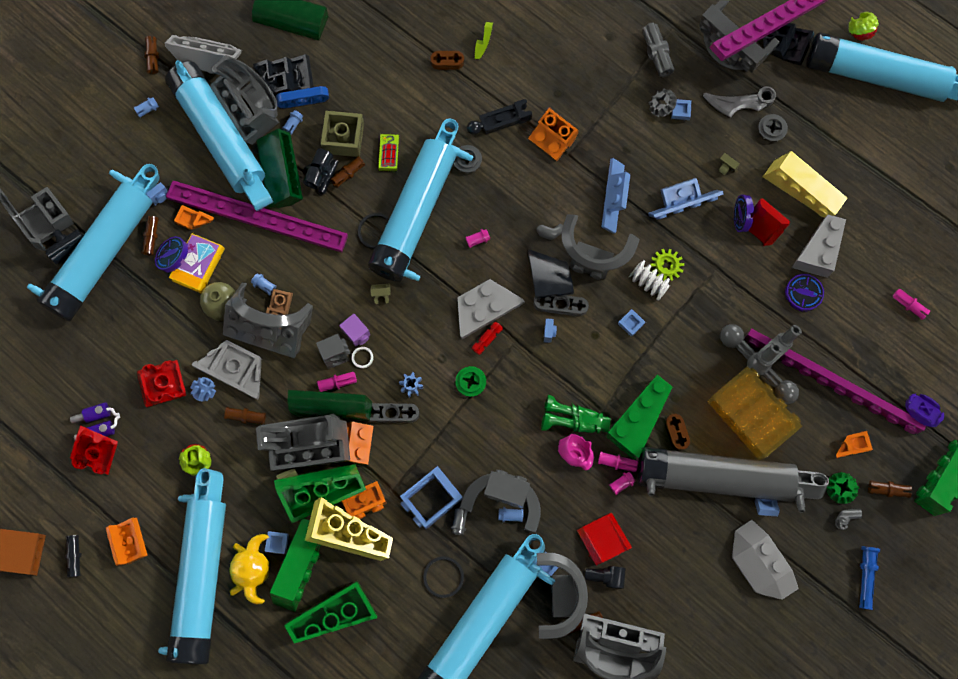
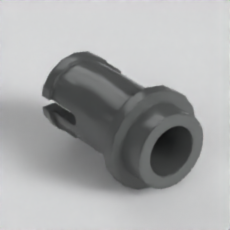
[450,509,468,535]

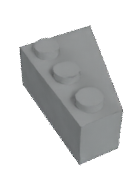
[791,215,846,278]

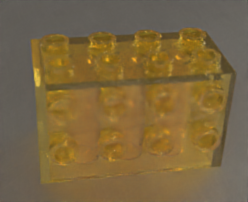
[707,366,803,461]

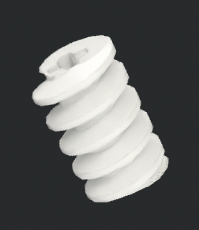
[629,260,670,300]

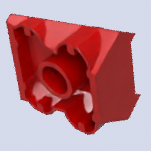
[749,199,790,246]
[137,360,186,407]
[70,425,118,475]
[577,513,632,566]

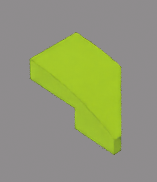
[475,22,493,59]

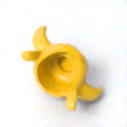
[229,534,269,604]

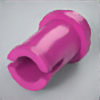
[465,229,490,248]
[609,472,636,495]

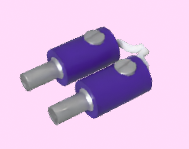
[70,402,120,439]

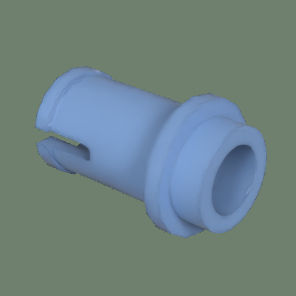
[134,97,159,118]
[282,110,303,135]
[251,273,276,296]
[498,507,523,523]

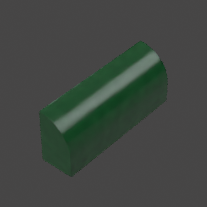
[252,0,329,40]
[257,128,303,208]
[288,390,372,421]

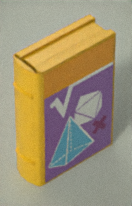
[169,233,225,293]

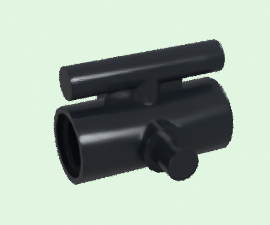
[303,148,339,195]
[46,229,83,265]

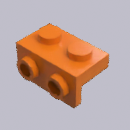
[344,422,373,465]
[342,481,387,519]
[106,518,148,566]

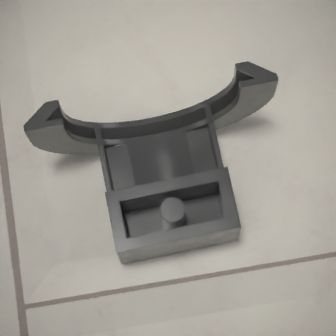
[0,187,74,251]
[562,214,640,280]
[460,469,541,533]
[536,553,588,639]

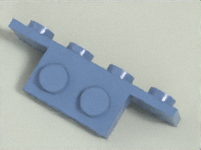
[602,158,630,234]
[648,178,723,220]

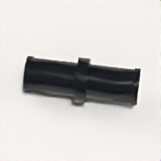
[65,535,82,577]

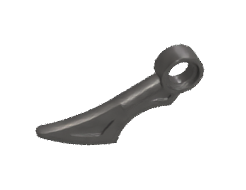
[703,86,776,118]

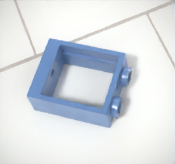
[400,466,463,529]

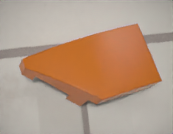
[174,205,214,230]
[836,431,873,458]

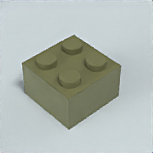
[321,111,364,157]

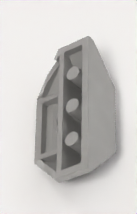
[165,35,241,74]
[732,520,799,600]

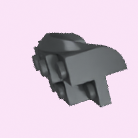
[573,614,666,679]

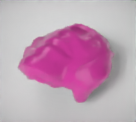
[558,434,594,470]

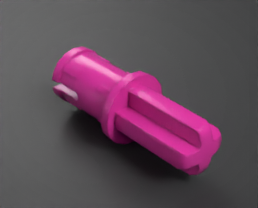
[893,289,930,320]
[317,372,357,392]
[598,452,638,472]

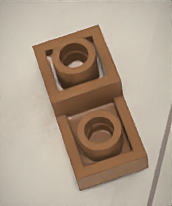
[266,289,293,329]

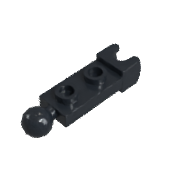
[467,99,532,135]

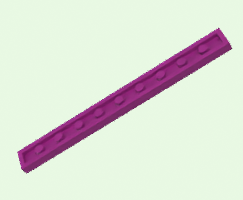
[709,0,828,61]
[166,181,348,253]
[744,328,926,434]

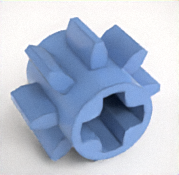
[399,372,423,398]
[190,377,216,401]

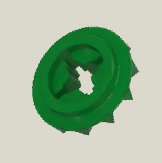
[456,366,486,397]
[826,472,859,504]

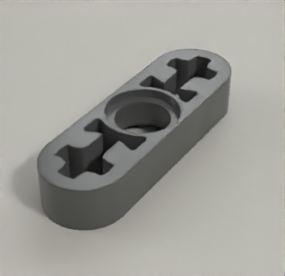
[533,295,589,316]
[368,403,419,423]

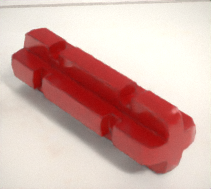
[472,322,503,355]

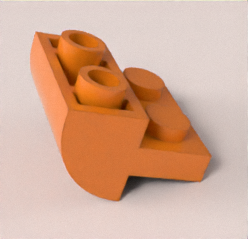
[528,108,578,161]

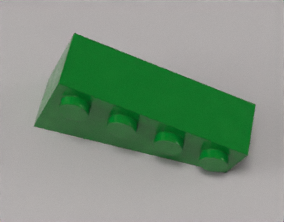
[605,374,672,461]
[914,439,958,516]
[274,464,366,523]
[270,518,321,612]
[284,580,378,644]

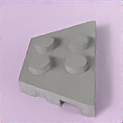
[457,279,524,339]
[192,340,262,400]

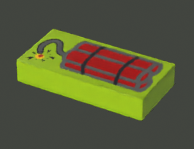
[379,134,399,171]

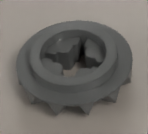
[648,88,677,117]
[758,114,788,142]
[454,145,482,174]

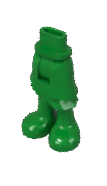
[541,395,611,433]

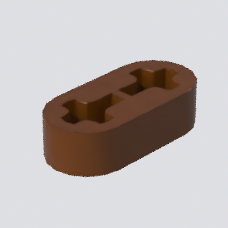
[430,51,464,70]
[665,414,690,451]

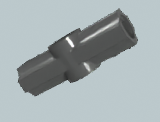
[642,23,674,78]

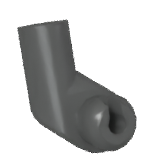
[537,223,563,240]
[835,509,862,530]

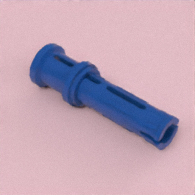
[859,546,880,610]

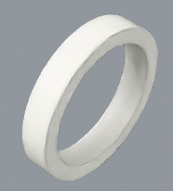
[352,347,373,369]

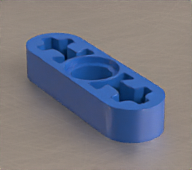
[276,86,329,108]

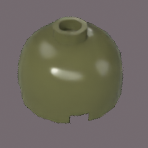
[200,282,236,321]

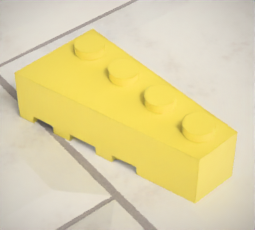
[763,151,847,218]
[305,497,393,561]

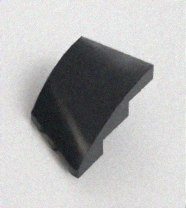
[761,14,815,65]
[253,54,314,95]
[528,250,574,299]

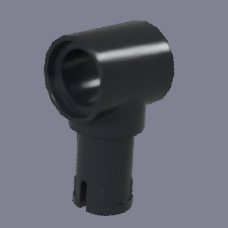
[585,566,626,589]

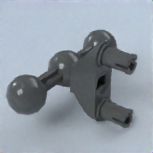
[720,324,802,405]

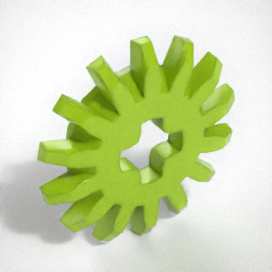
[650,249,684,281]

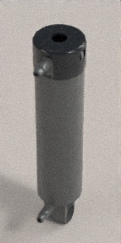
[638,447,829,513]

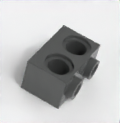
[316,334,351,369]

